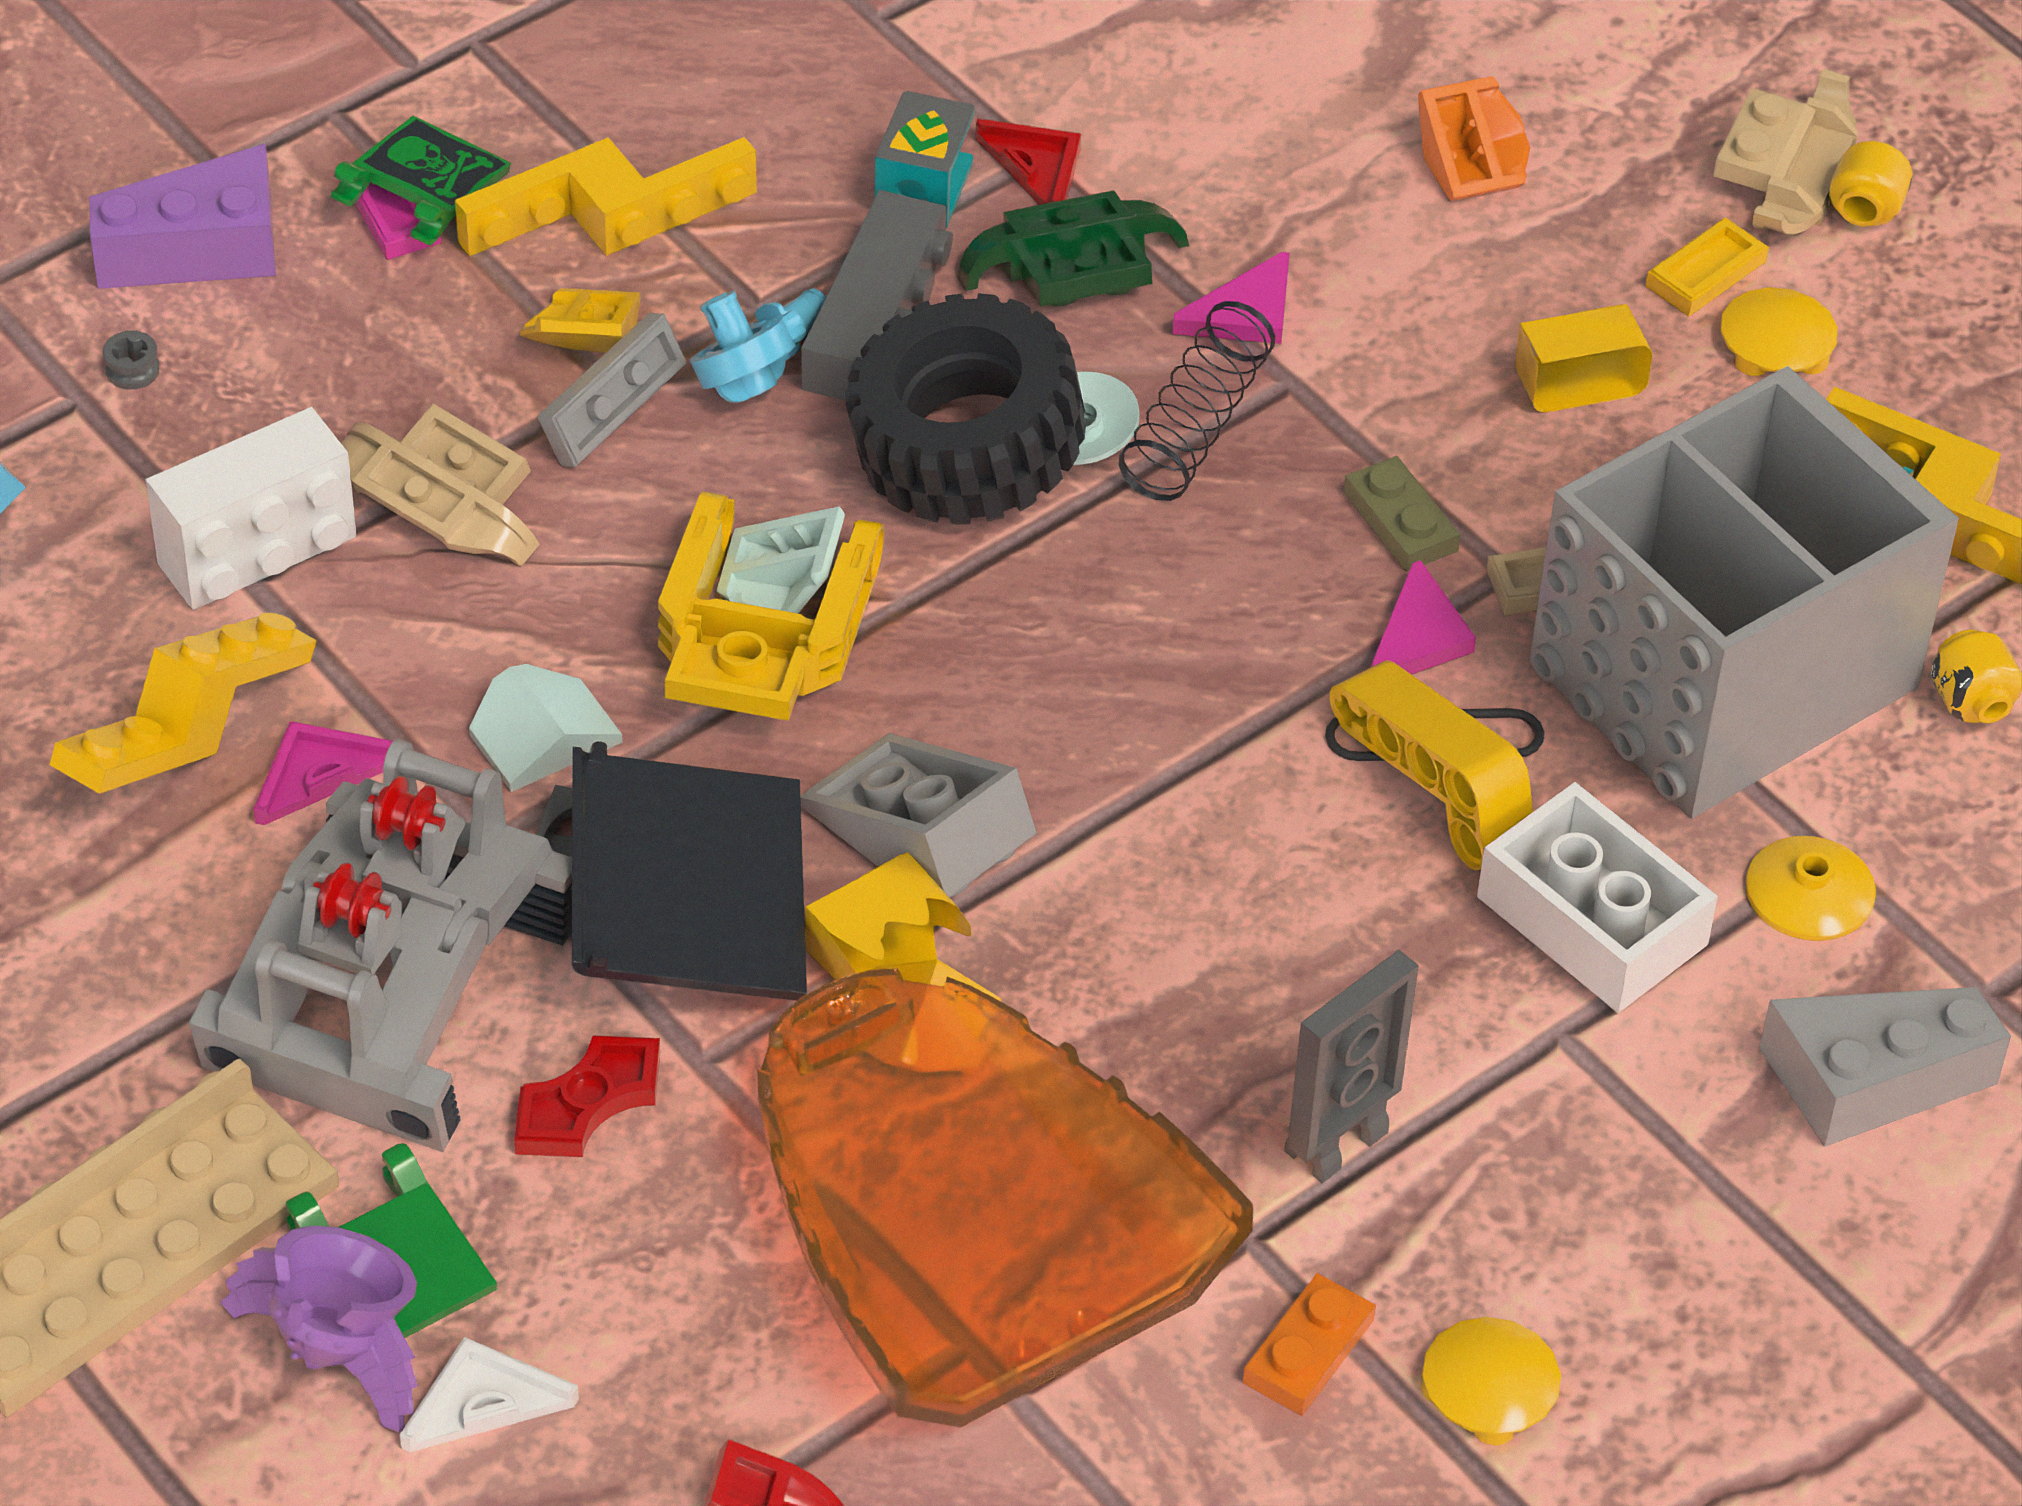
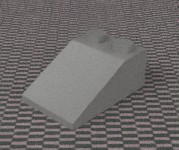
[800,733,1037,898]

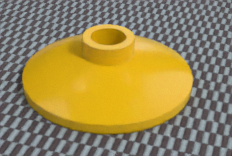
[1746,836,1876,941]

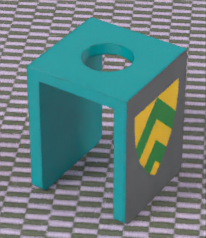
[875,91,975,228]

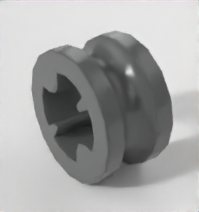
[103,331,160,390]

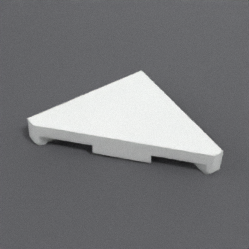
[400,1337,579,1452]

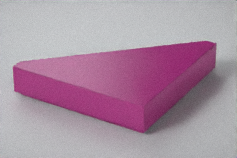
[1172,252,1290,344]
[1371,560,1476,675]
[253,721,393,825]

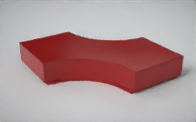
[514,1035,661,1157]

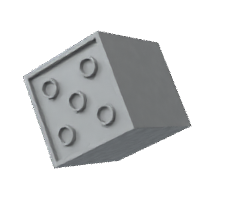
[1529,366,1959,819]

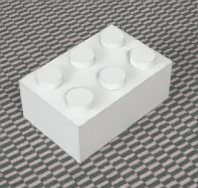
[145,407,357,610]
[1477,782,1718,1013]

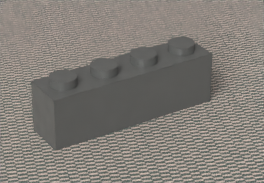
[802,190,953,401]

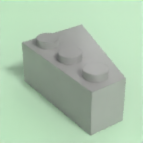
[1759,987,2011,1147]

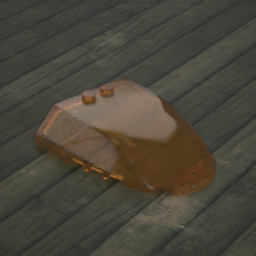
[757,968,1253,1427]

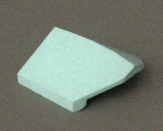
[717,506,845,613]
[469,664,623,792]

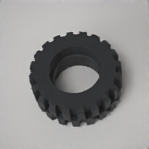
[845,293,1086,525]

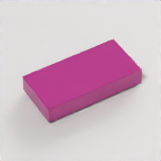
[355,182,441,260]

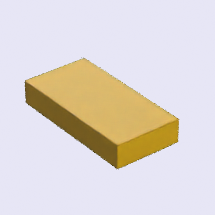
[1645,217,1769,317]

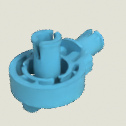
[690,289,826,403]

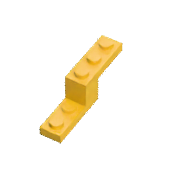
[455,137,757,257]
[1826,386,2022,584]
[49,613,317,794]

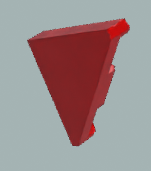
[975,118,1082,205]

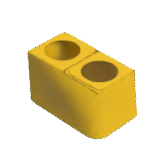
[1515,304,1653,413]

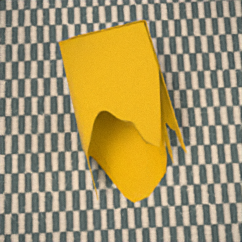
[805,852,971,1002]

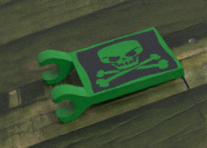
[330,116,511,245]

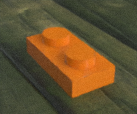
[1243,1273,1376,1416]

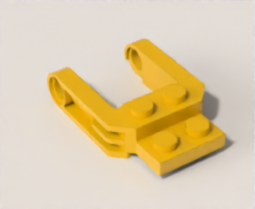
[658,491,885,721]

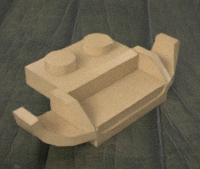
[1713,69,1857,234]
[341,403,540,567]

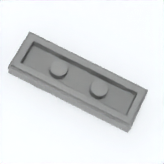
[537,313,687,467]

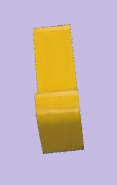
[1329,660,1533,871]

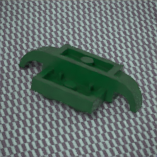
[958,190,1189,306]

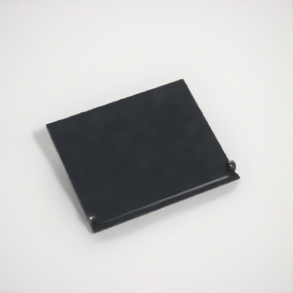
[572,741,807,1002]

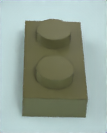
[1343,456,1461,572]

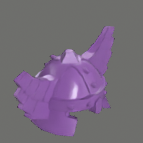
[220,1225,418,1432]

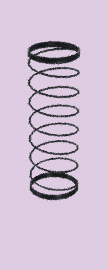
[1118,301,1276,501]

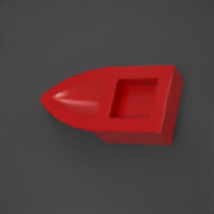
[704,1439,844,1506]

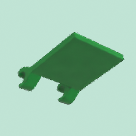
[286,1143,497,1338]

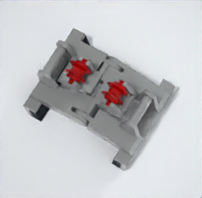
[189,738,572,1152]

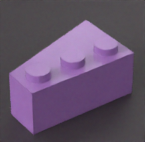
[89,143,276,289]

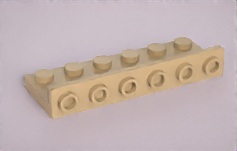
[0,1059,339,1418]

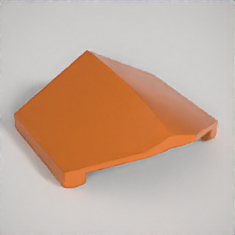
[1418,76,1530,201]

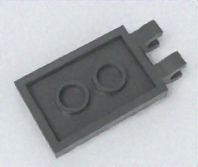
[1284,950,1419,1183]

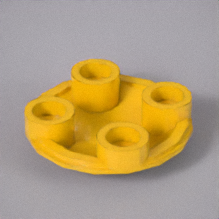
[1721,287,1838,376]
[1420,1317,1561,1446]

